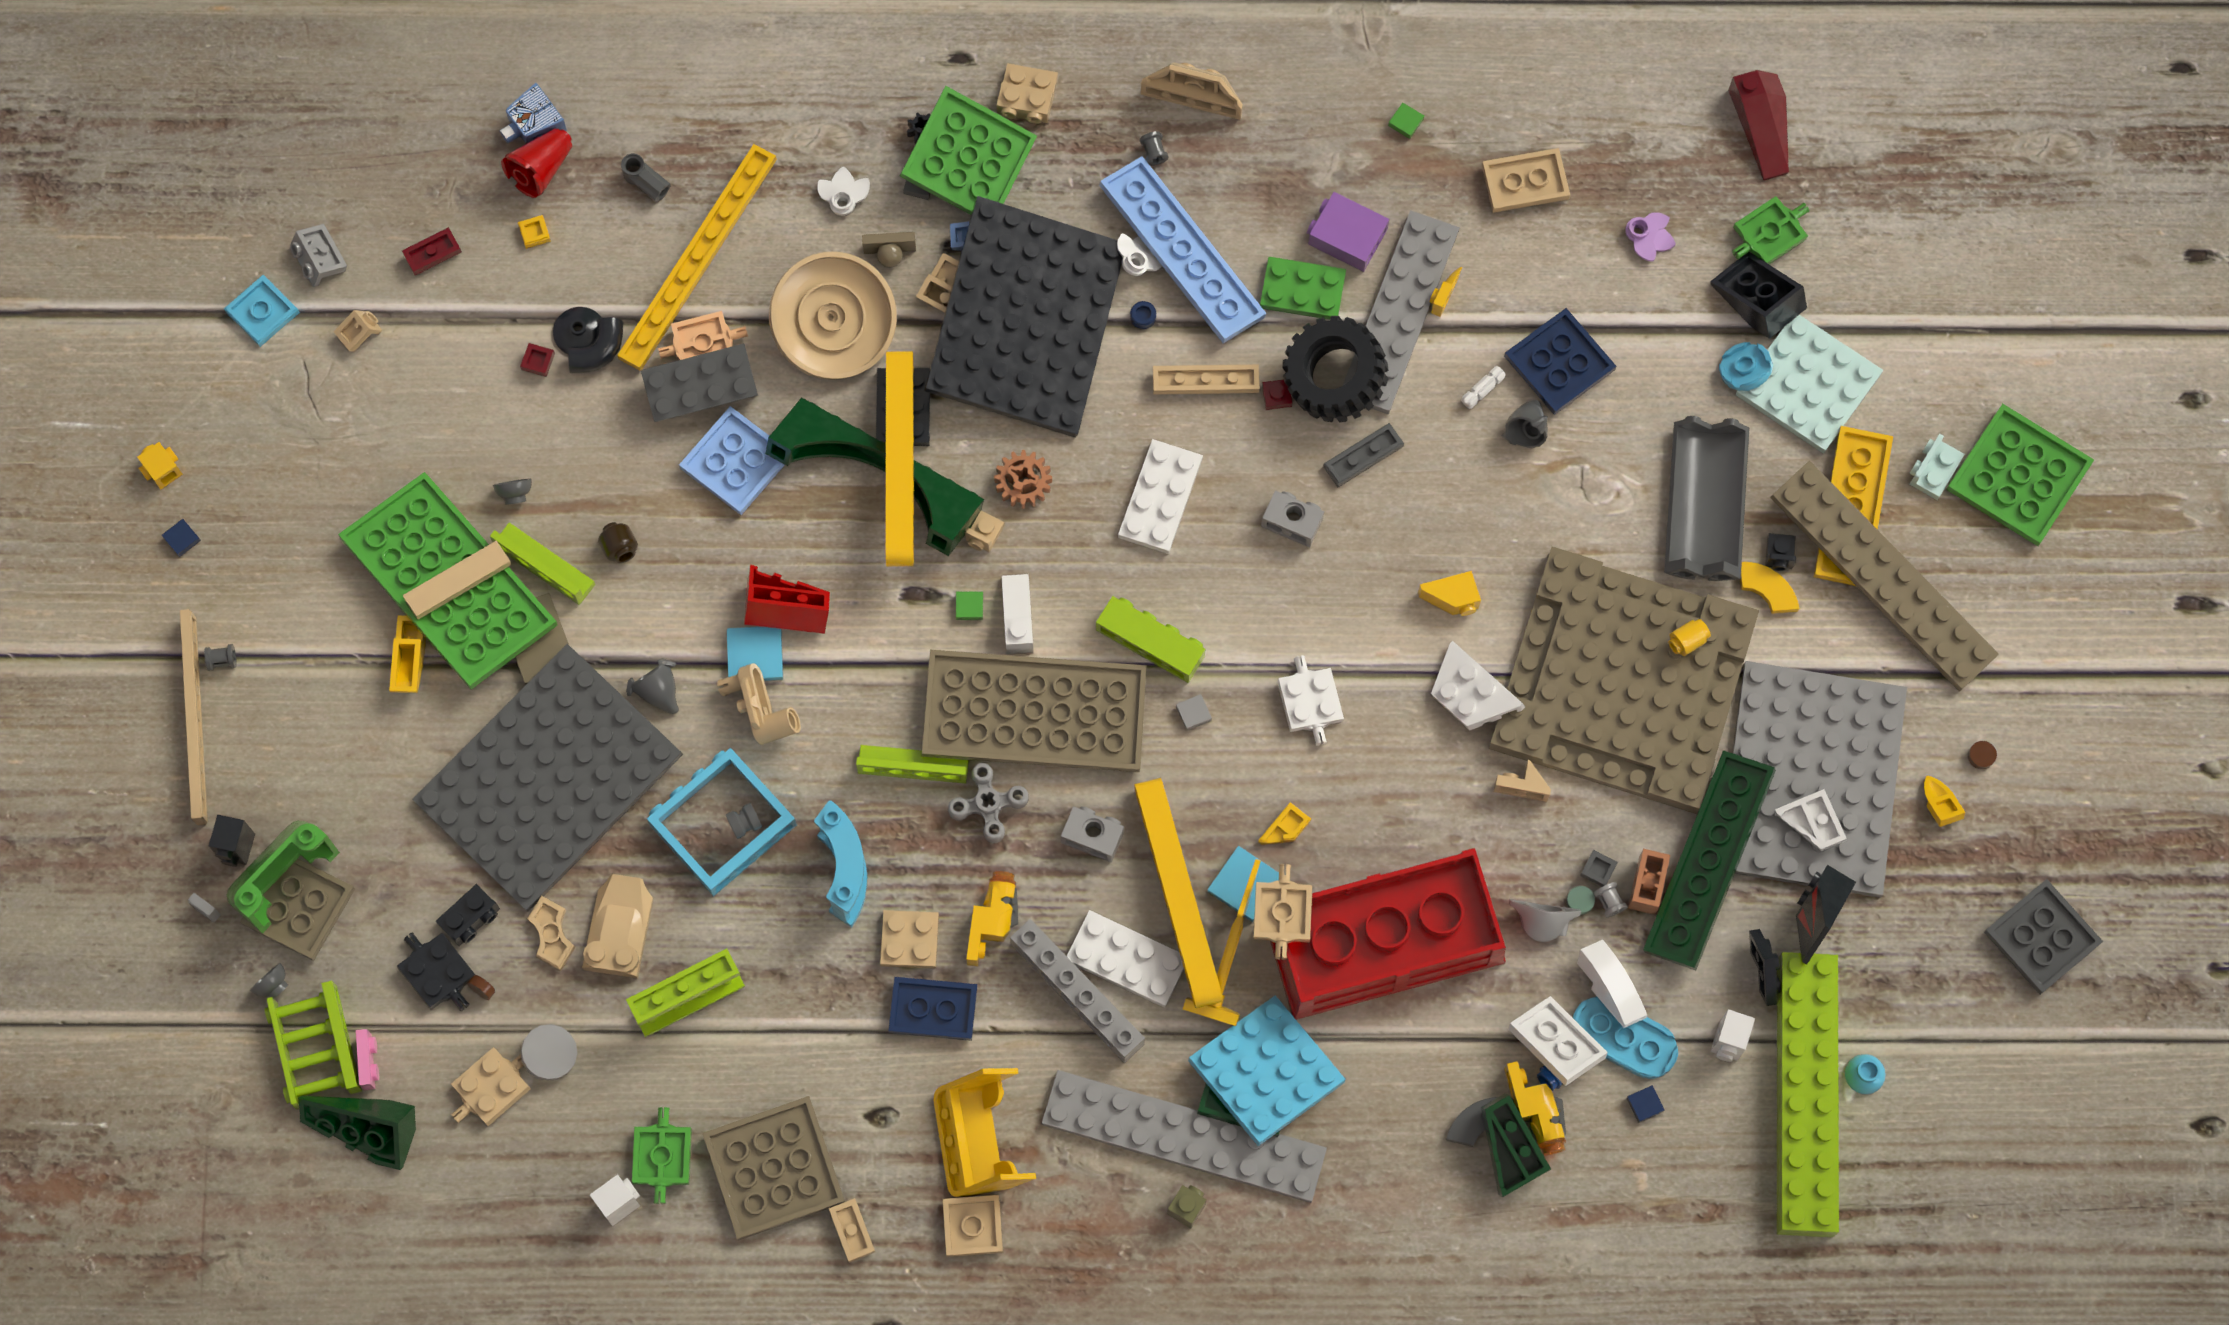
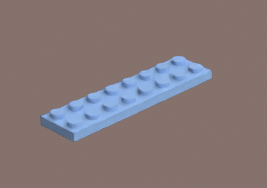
[1099,156,1266,344]

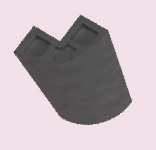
[1664,416,1750,581]

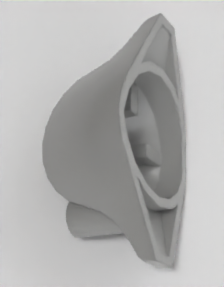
[1509,899,1581,942]

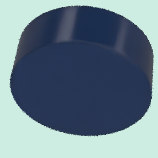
[1130,301,1157,329]

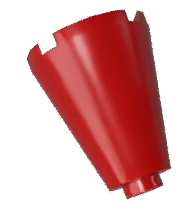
[501,128,572,198]

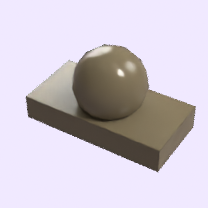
[862,232,916,268]

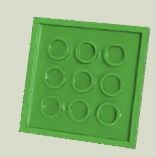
[900,86,1037,215]
[1946,403,2094,546]

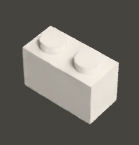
[1710,1009,1755,1062]
[590,1174,640,1226]

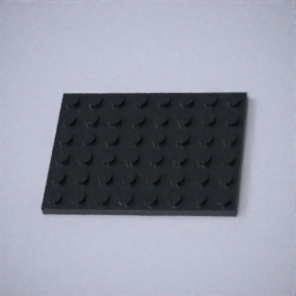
[924,196,1123,438]

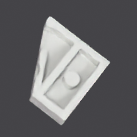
[1775,789,1847,851]

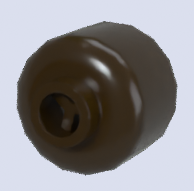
[598,522,638,563]

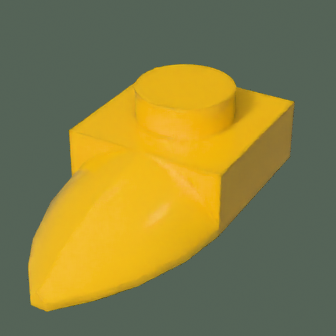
[1429,267,1463,317]
[1924,775,1966,827]

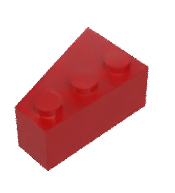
[744,564,830,634]

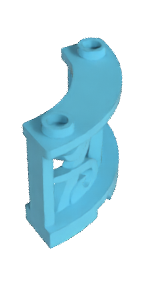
[814,801,868,928]

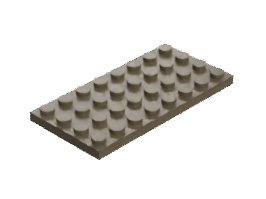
[922,649,1147,772]

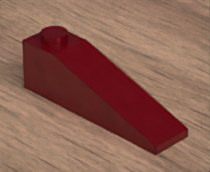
[1728,70,1789,181]

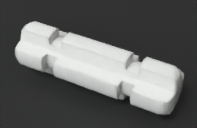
[1461,366,1506,409]

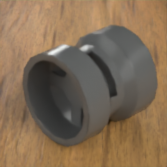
[726,803,762,839]

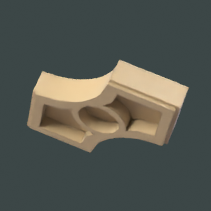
[527,896,575,971]

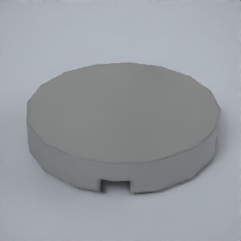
[521,1024,577,1081]

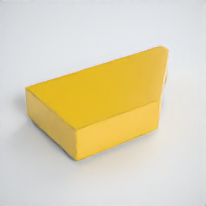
[1258,802,1311,845]

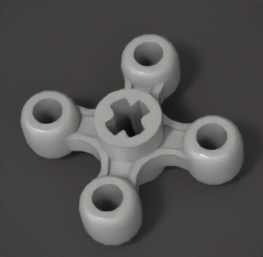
[948,763,1029,843]

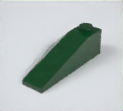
[298,1096,416,1170]

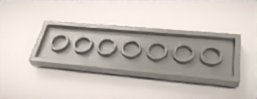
[1343,210,1460,415]

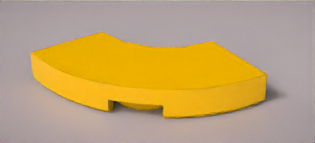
[1740,562,1800,614]

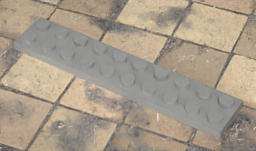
[1042,1070,1327,1203]

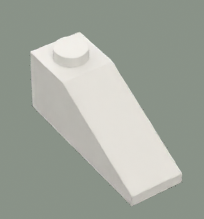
[1002,574,1033,654]

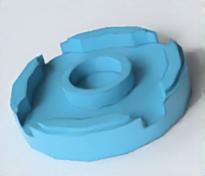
[1719,342,1773,391]

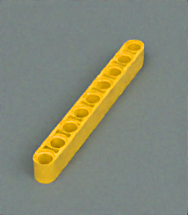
[886,351,914,567]
[1134,778,1223,1008]

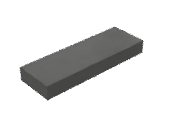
[1323,423,1404,487]

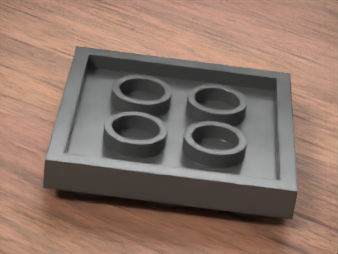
[1984,879,2103,995]

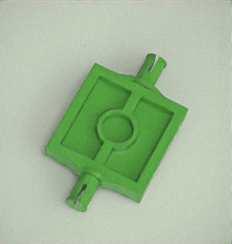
[1732,196,1809,264]
[632,1107,692,1204]

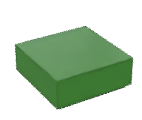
[1388,103,1424,139]
[956,592,983,620]

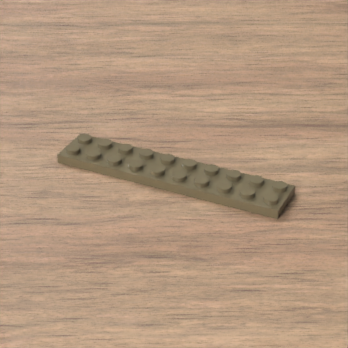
[1770,460,1999,692]

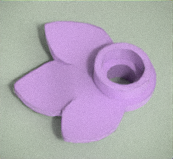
[1625,212,1676,262]

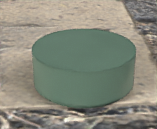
[1566,886,1595,915]

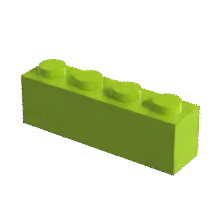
[1096,596,1206,683]

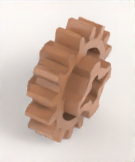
[994,450,1052,509]

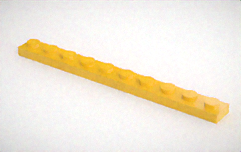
[617,144,777,371]

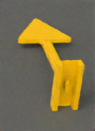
[1183,859,1261,1026]

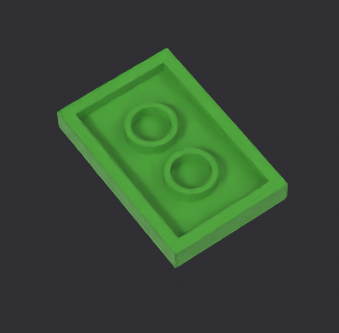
[1260,257,1346,320]

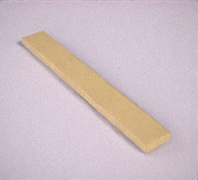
[180,609,208,826]

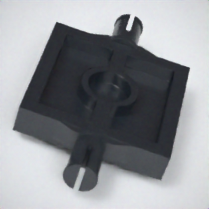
[397,932,475,1011]

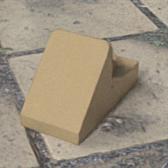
[1494,760,1551,802]

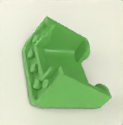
[226,820,340,934]

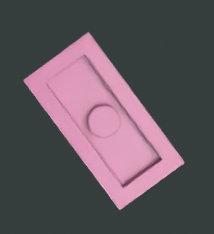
[356,1029,379,1090]

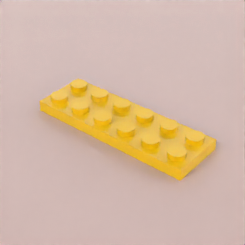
[1813,426,1893,586]

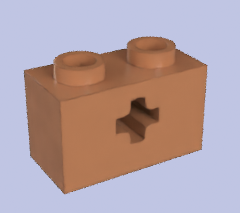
[1628,848,1670,915]

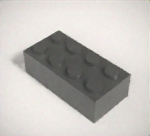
[640,343,758,422]

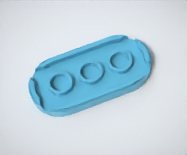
[1573,996,1678,1079]

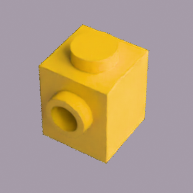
[137,442,183,490]

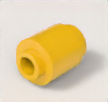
[1668,619,1711,656]

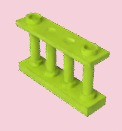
[626,948,745,1037]
[264,980,362,1110]

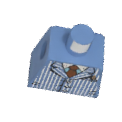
[500,83,567,144]

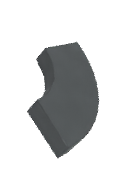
[1446,1097,1513,1147]

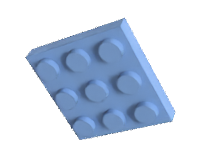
[679,406,784,515]

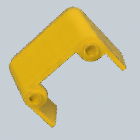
[933,1068,1036,1197]

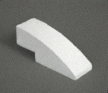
[1577,940,1647,1028]

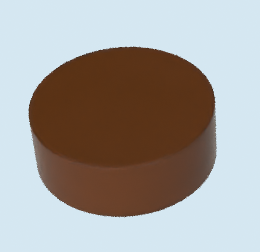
[1968,741,1997,769]
[467,975,495,1000]

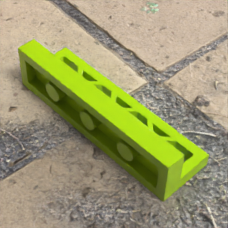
[490,522,596,605]
[856,745,969,784]

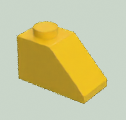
[1418,571,1481,616]

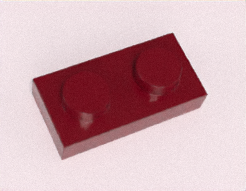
[402,227,462,276]

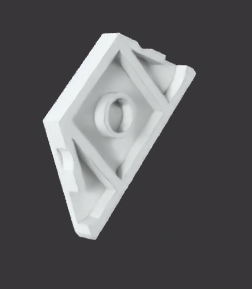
[1431,641,1525,730]

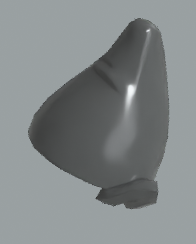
[1501,400,1548,448]
[626,658,679,714]

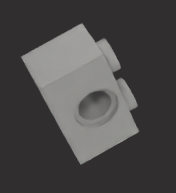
[1261,490,1324,548]
[1061,806,1124,863]

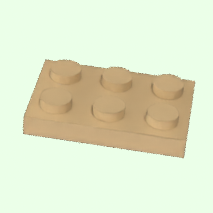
[1482,148,1570,213]

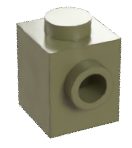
[1167,1185,1207,1229]

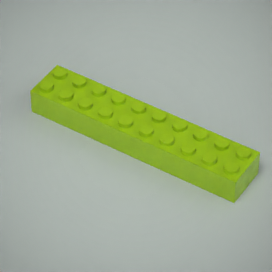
[1777,952,1839,1237]

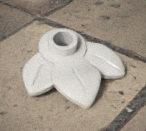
[818,167,870,216]
[1117,233,1162,276]

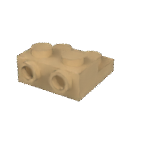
[997,63,1058,124]

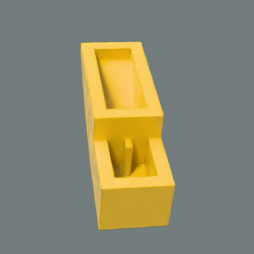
[389,615,426,693]

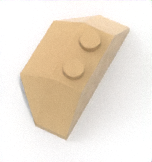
[1141,62,1243,120]

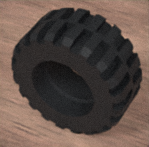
[1282,316,1389,423]

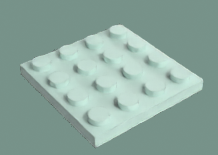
[1736,315,1883,454]

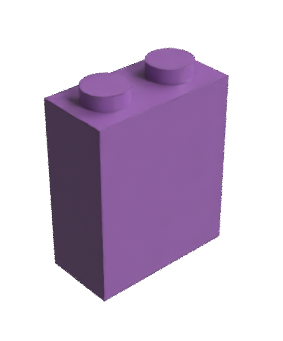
[1307,192,1390,272]

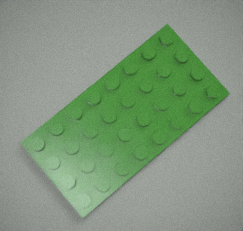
[338,472,558,690]

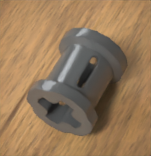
[1140,131,1169,166]
[204,644,237,671]

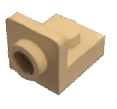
[334,310,382,352]
[965,511,1005,552]

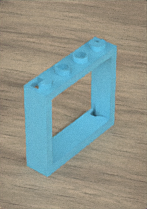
[647,748,797,897]

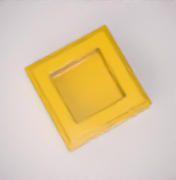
[518,215,551,249]

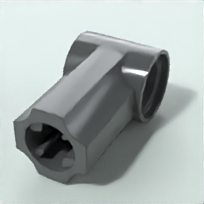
[621,153,671,202]

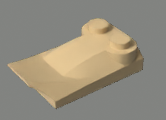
[582,874,653,979]

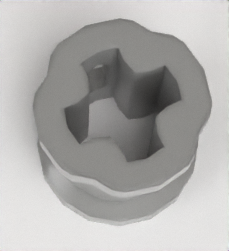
[1593,882,1628,918]

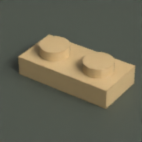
[829,1198,875,1263]

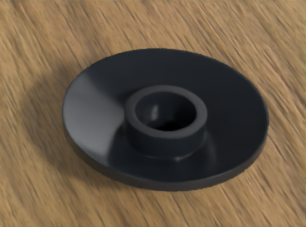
[553,307,602,355]

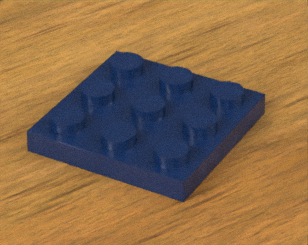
[1504,308,1617,415]

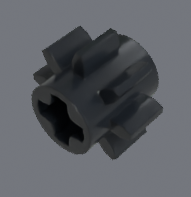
[907,113,930,144]

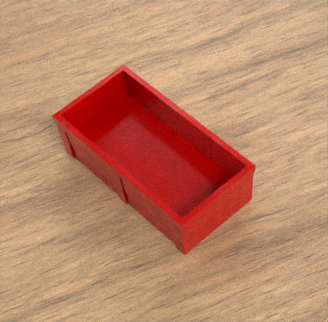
[1270,848,1506,1020]

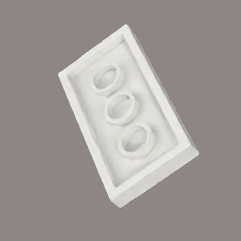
[1118,439,1203,554]
[1067,910,1184,1008]

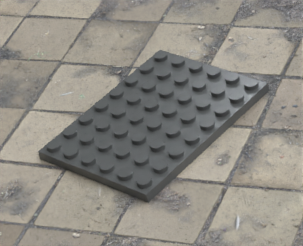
[412,644,683,912]

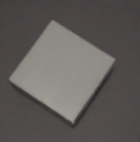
[1176,694,1212,731]
[188,893,221,922]

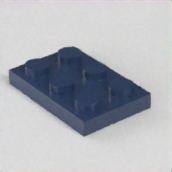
[888,977,978,1041]

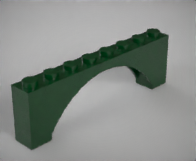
[765,397,984,557]

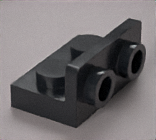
[436,883,500,946]

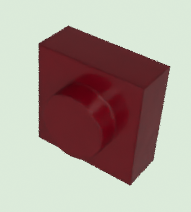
[520,343,555,377]
[1262,379,1292,410]

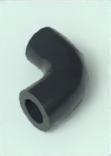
[568,317,623,373]

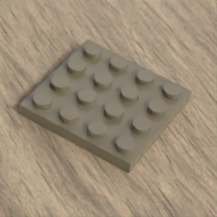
[703,1096,845,1241]

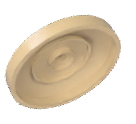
[769,252,897,380]

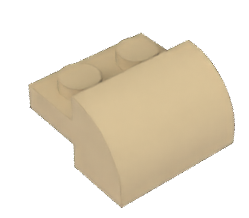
[916,253,959,313]

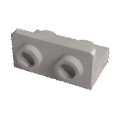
[290,224,347,287]

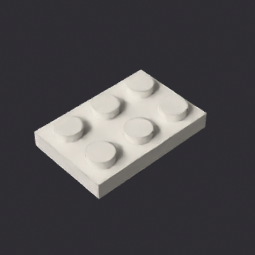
[1508,996,1608,1086]

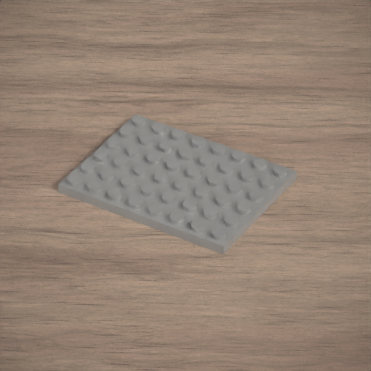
[1732,661,1907,898]

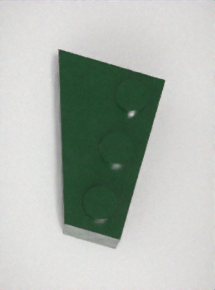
[1481,1093,1551,1197]

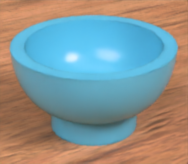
[1845,1054,1886,1094]

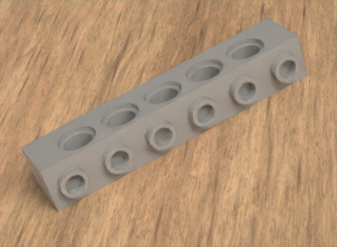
[1010,919,1145,1063]

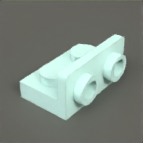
[1909,434,1965,500]

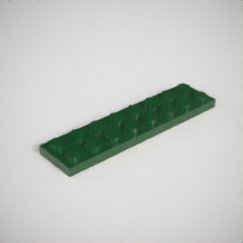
[1643,750,1776,971]

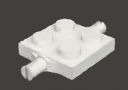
[1277,655,1344,746]

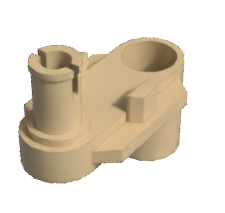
[717,663,801,745]

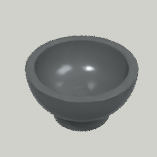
[493,478,532,505]
[250,963,288,999]

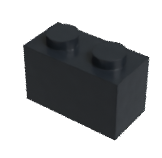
[208,814,255,867]

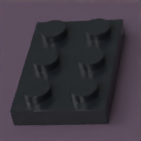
[876,368,930,446]

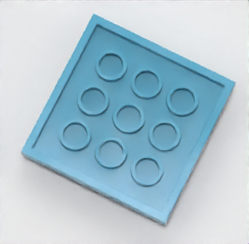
[1188,995,1346,1146]

